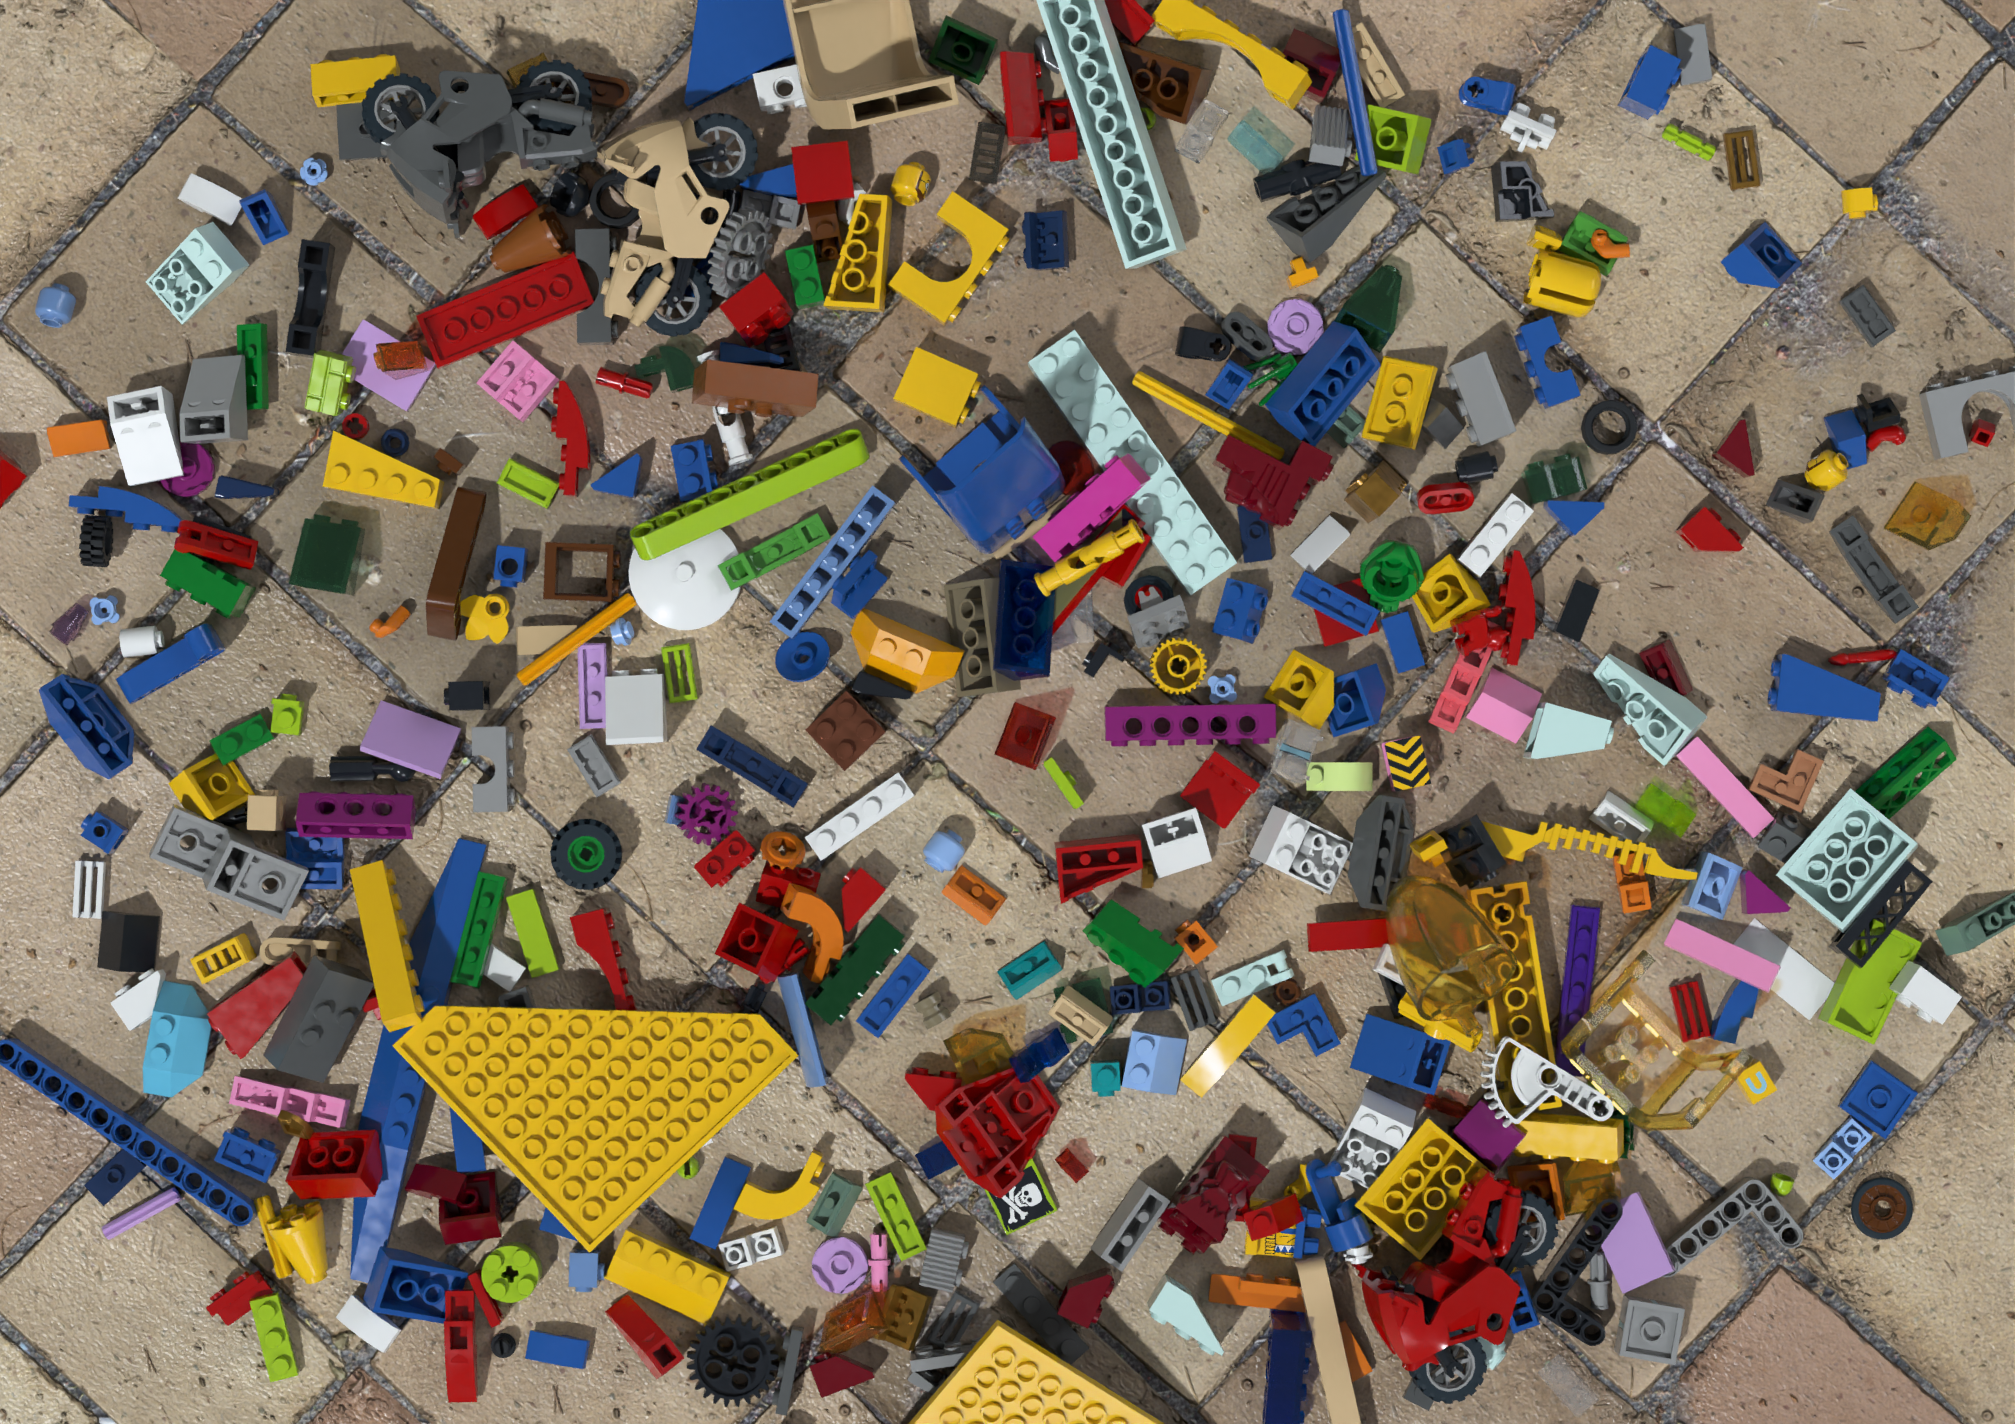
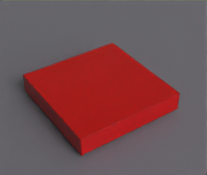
[791,140,855,205]
[1313,578,1379,647]

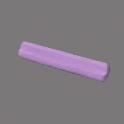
[102,1187,181,1240]

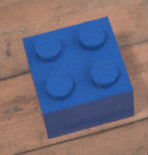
[1617,45,1682,120]

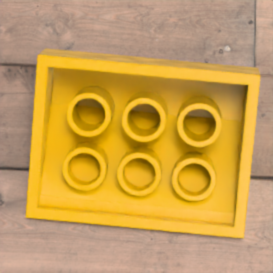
[1355,1118,1493,1260]

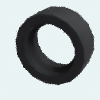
[589,174,640,229]
[1581,400,1638,455]

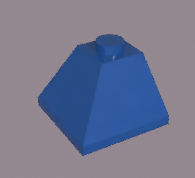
[1721,222,1802,288]
[1327,663,1386,738]

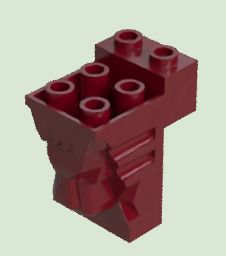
[1212,435,1334,530]
[1157,1136,1270,1255]

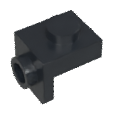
[1854,394,1901,432]
[1082,641,1126,678]

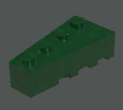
[805,914,906,1025]

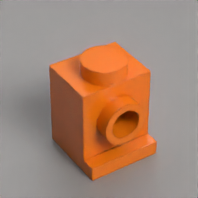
[1173,919,1218,965]

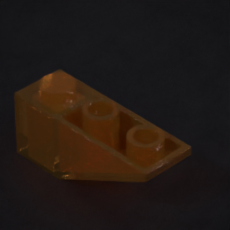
[373,341,428,380]

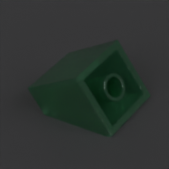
[289,514,366,596]

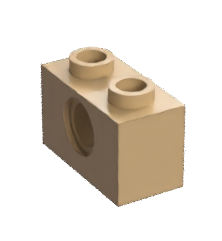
[247,789,286,831]

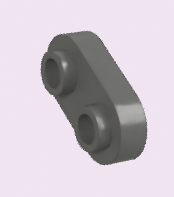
[1221,312,1273,361]

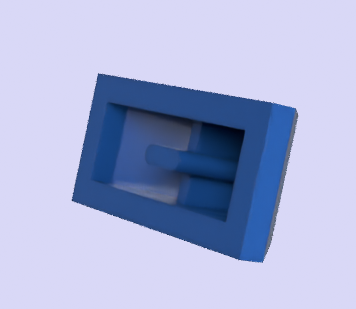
[239,189,289,245]
[1205,357,1253,410]
[1824,410,1867,469]
[591,453,643,499]
[1544,500,1604,537]

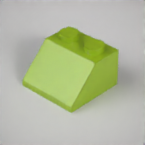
[1355,104,1432,175]

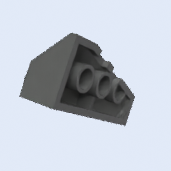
[1266,166,1386,263]

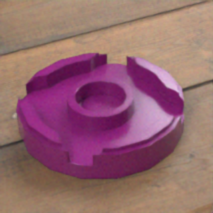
[160,441,215,497]

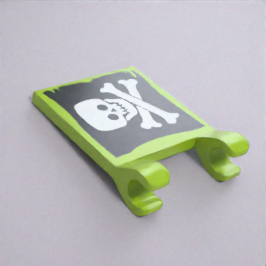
[984,1159,1058,1235]

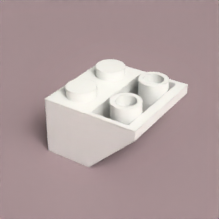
[1141,807,1212,878]

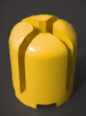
[1523,248,1601,318]

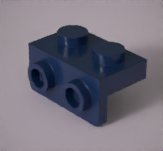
[1022,210,1069,271]

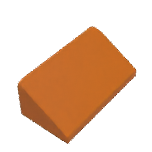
[46,420,110,457]
[941,865,1007,926]

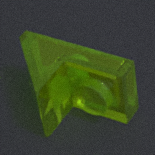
[1634,783,1696,838]

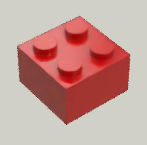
[719,272,794,348]
[715,903,799,982]

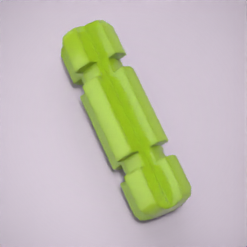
[1662,124,1716,161]

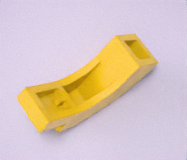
[734,1149,825,1220]

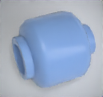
[923,830,965,873]

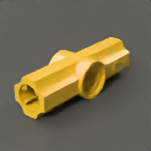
[1398,990,1483,1053]

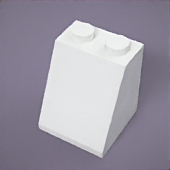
[605,669,668,745]

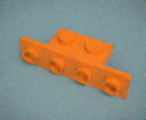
[1208,1273,1306,1312]

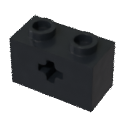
[444,681,490,711]

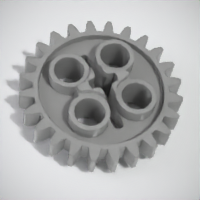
[708,207,773,298]

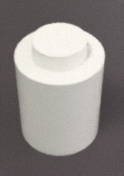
[119,626,164,658]

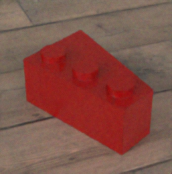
[1054,834,1143,904]

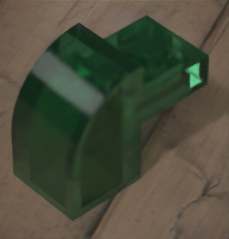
[634,346,695,393]

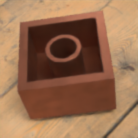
[805,691,886,771]

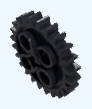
[687,1314,779,1407]

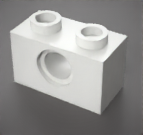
[753,65,807,114]

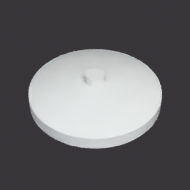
[629,529,741,630]

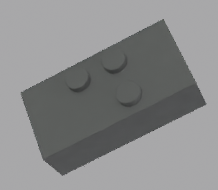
[263,955,374,1083]

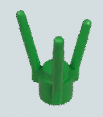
[1243,353,1297,406]

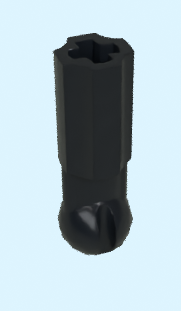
[329,756,416,782]

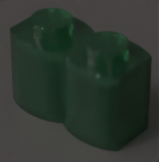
[1521,453,1588,505]

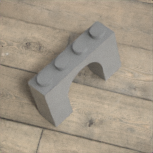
[1919,366,2015,460]

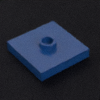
[1838,1060,1918,1139]

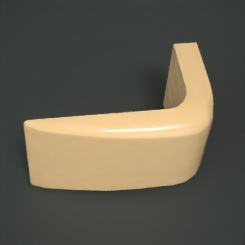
[783,0,959,129]

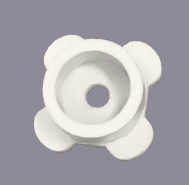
[1343,1243,1373,1264]

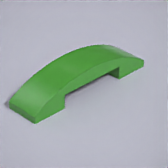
[718,513,831,591]

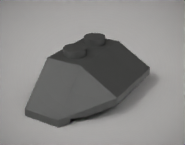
[1348,795,1414,911]

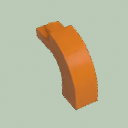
[780,883,844,984]

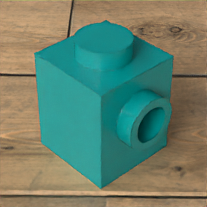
[1090,1060,1121,1097]

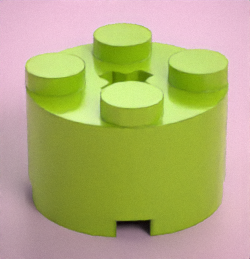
[481,1242,542,1303]

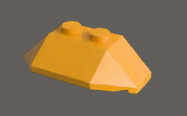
[850,608,965,694]

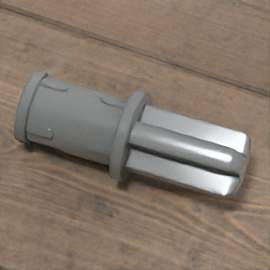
[1587,1252,1610,1310]

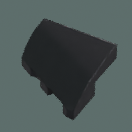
[1491,161,1554,222]

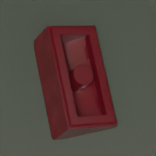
[1639,639,1693,696]

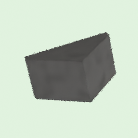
[1421,397,1464,449]
[1766,479,1825,524]

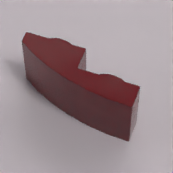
[405,1164,468,1204]

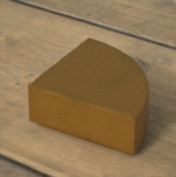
[1141,859,1154,888]
[277,1110,314,1139]

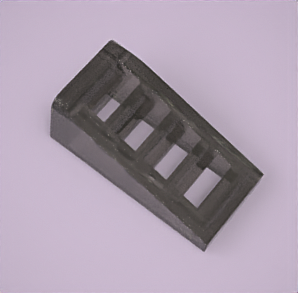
[969,122,1006,185]

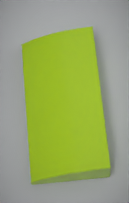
[1818,919,1922,1045]

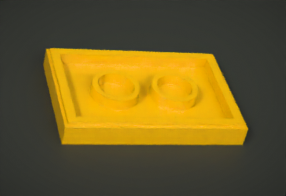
[1361,356,1438,450]

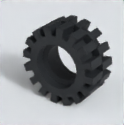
[79,515,113,567]

